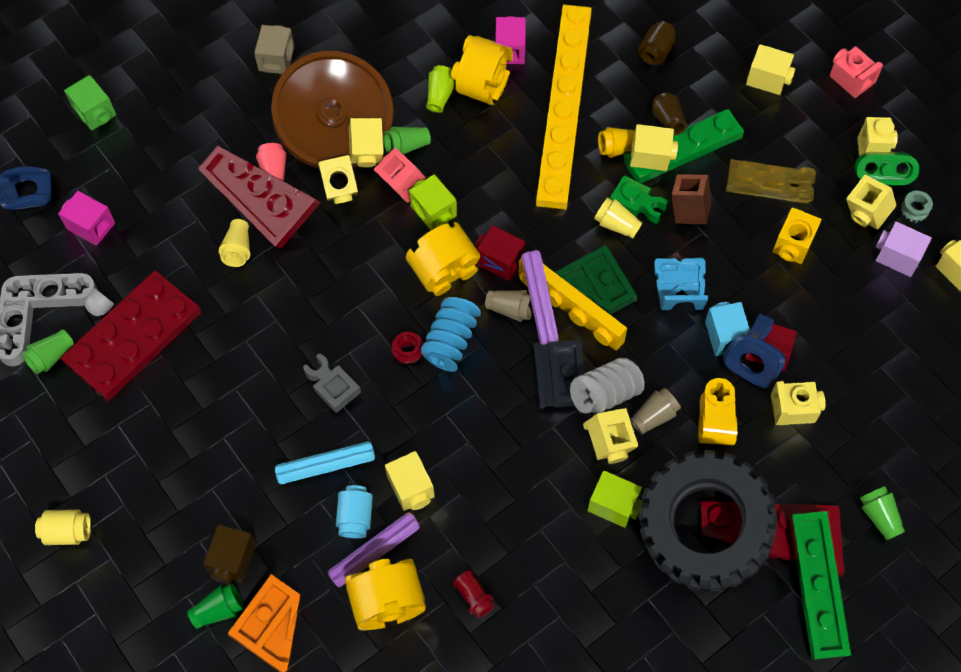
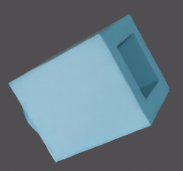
[705,302,750,356]

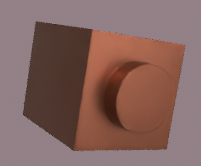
[672,175,711,224]

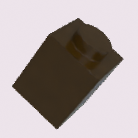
[203,525,256,584]

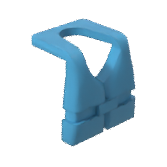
[654,258,708,310]

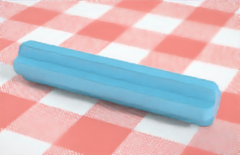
[275,441,375,484]

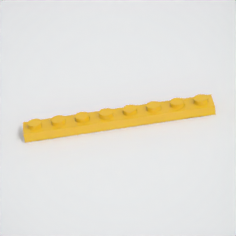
[536,5,591,210]

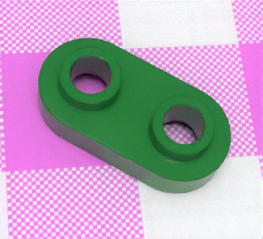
[854,152,919,185]

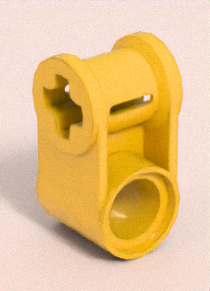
[698,378,737,445]

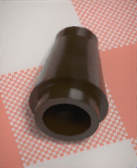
[652,93,687,135]

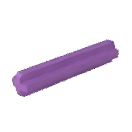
[521,250,559,345]
[328,512,419,587]

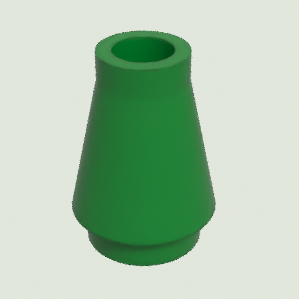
[188,583,244,629]

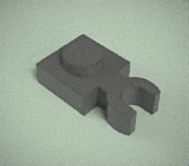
[303,354,361,413]

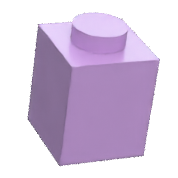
[876,222,931,277]

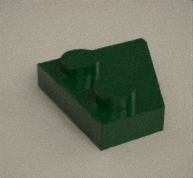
[555,245,637,315]

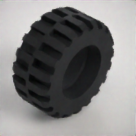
[639,450,777,591]

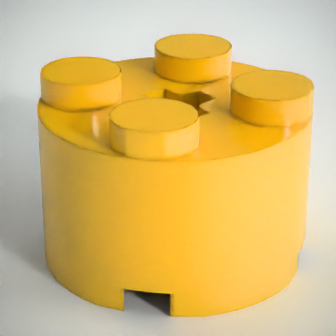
[451,35,513,105]
[406,222,480,296]
[344,559,426,630]

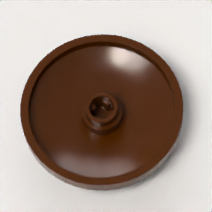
[271,51,393,169]

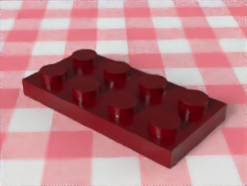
[61,271,202,401]

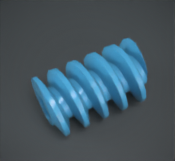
[421,297,481,372]

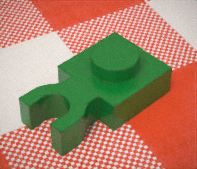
[610,176,669,224]

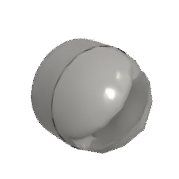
[85,288,114,316]

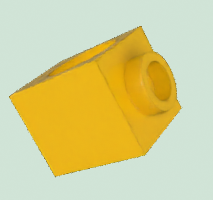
[773,207,822,264]

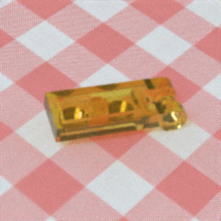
[726,159,816,203]

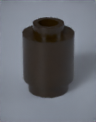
[638,21,676,65]

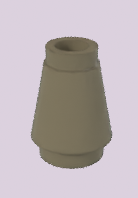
[485,290,533,322]
[630,388,681,435]

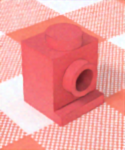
[830,47,883,98]
[374,147,426,203]

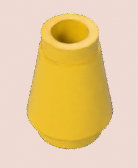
[598,127,635,158]

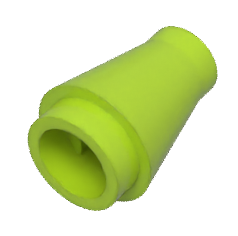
[426,65,456,113]

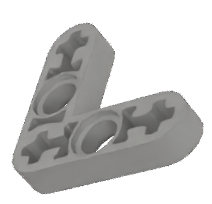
[0,273,98,366]

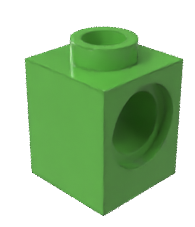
[64,75,116,131]

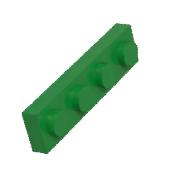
[623,109,744,183]
[789,511,851,660]

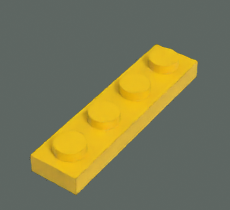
[519,258,627,351]

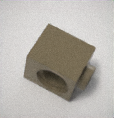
[254,25,295,74]

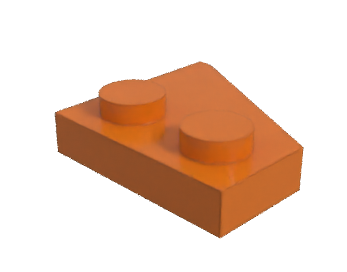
[228,574,300,672]

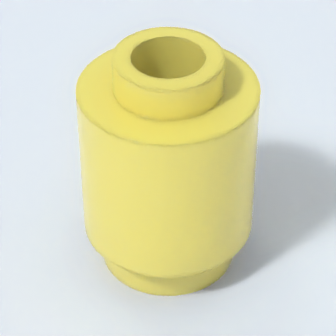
[35,510,91,545]

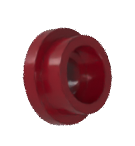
[391,332,424,364]

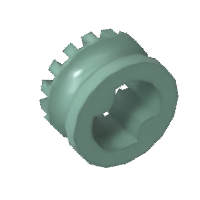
[901,191,933,222]

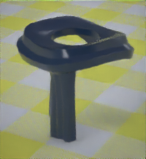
[0,166,52,210]
[723,314,786,388]

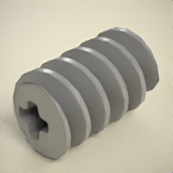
[570,358,645,414]

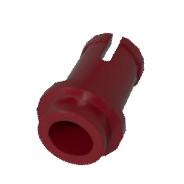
[453,570,495,618]

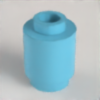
[336,485,373,538]

